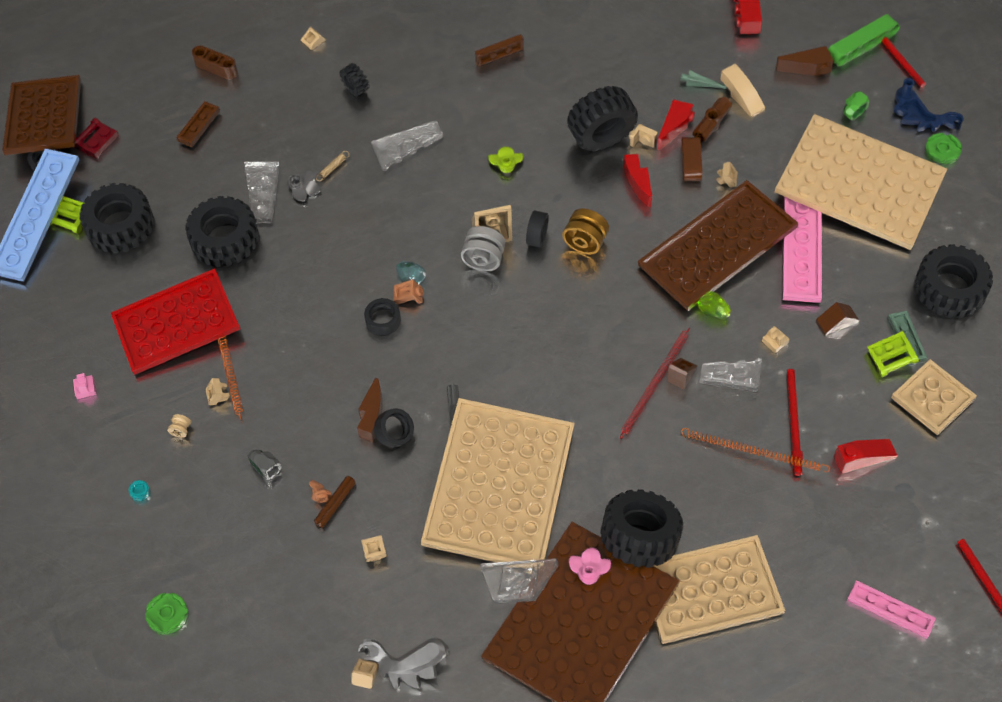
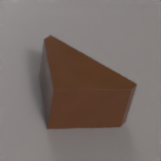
[816,302,859,335]
[667,358,698,389]

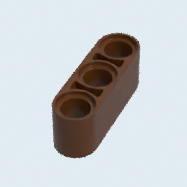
[192,45,238,80]
[681,137,702,181]

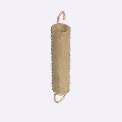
[316,151,350,181]

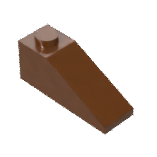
[775,46,833,76]

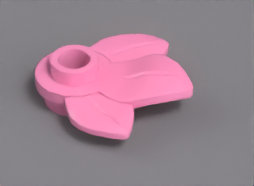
[569,548,611,585]

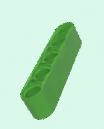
[828,14,900,66]

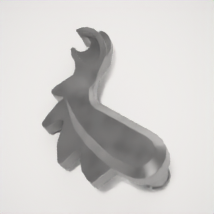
[358,638,449,689]

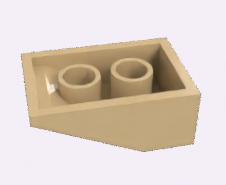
[471,205,512,242]

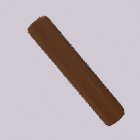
[314,476,355,528]

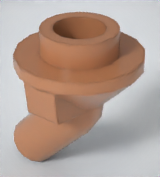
[309,480,332,503]

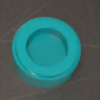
[129,480,150,501]

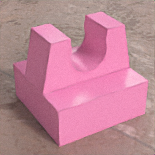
[73,373,96,399]

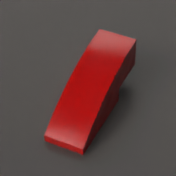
[623,154,652,207]

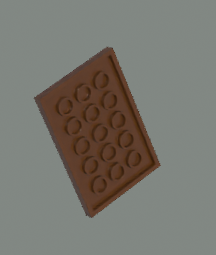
[2,75,81,155]

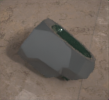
[247,450,282,480]

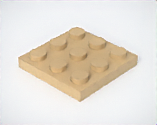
[891,359,977,435]

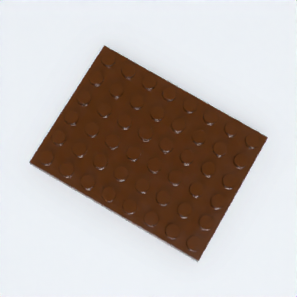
[481,522,680,702]

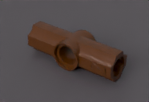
[692,96,732,142]

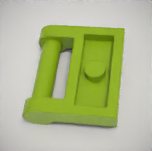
[50,196,85,234]
[867,331,919,377]

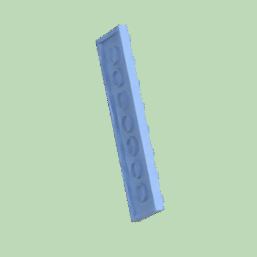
[0,149,80,282]

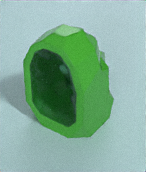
[843,91,869,120]

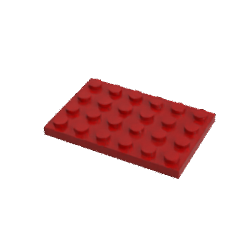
[111,268,241,375]

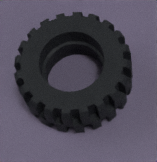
[567,86,638,151]
[80,183,154,253]
[185,196,259,267]
[914,244,993,318]
[600,489,683,568]

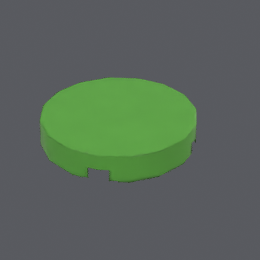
[925,133,962,164]
[145,593,188,634]

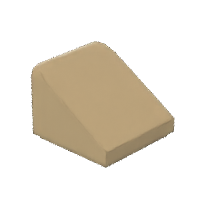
[301,27,326,50]
[351,659,379,689]

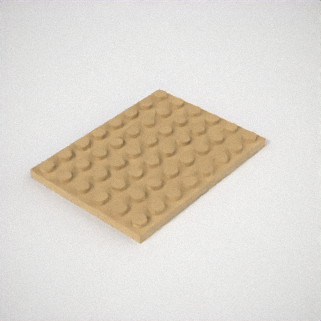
[774,114,947,250]
[421,398,575,572]

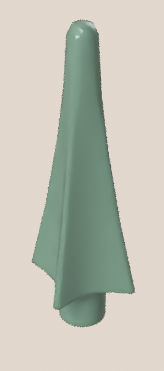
[680,70,727,89]

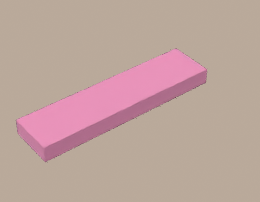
[847,580,936,638]

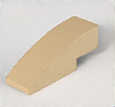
[720,64,765,117]

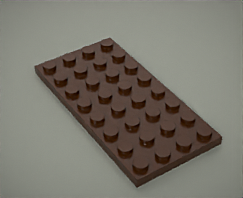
[638,180,798,311]

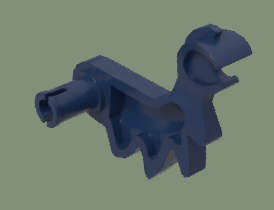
[893,78,964,132]

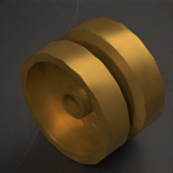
[562,208,609,255]

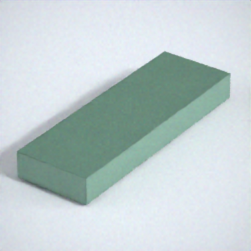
[888,310,927,365]

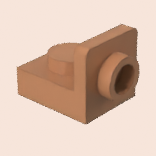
[394,279,424,305]

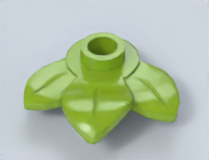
[488,146,523,173]

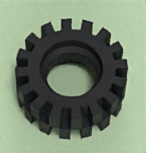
[339,63,370,97]

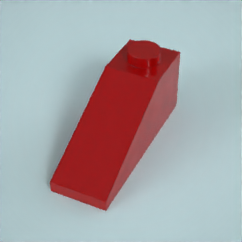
[657,99,695,150]
[834,439,898,474]

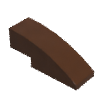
[357,378,382,442]

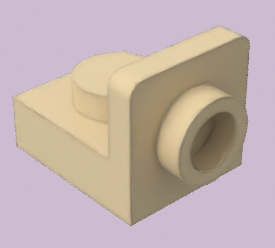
[629,124,658,148]

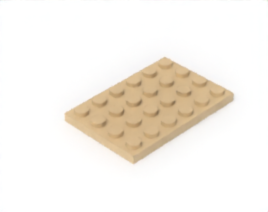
[653,535,785,644]

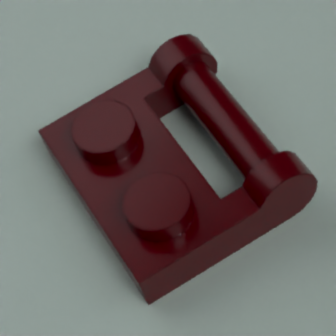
[75,118,119,159]

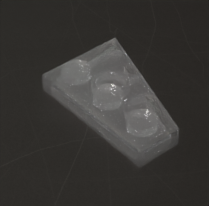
[699,358,762,392]

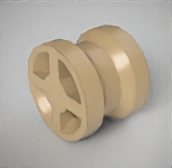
[167,414,191,438]

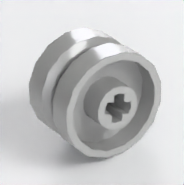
[460,226,506,271]

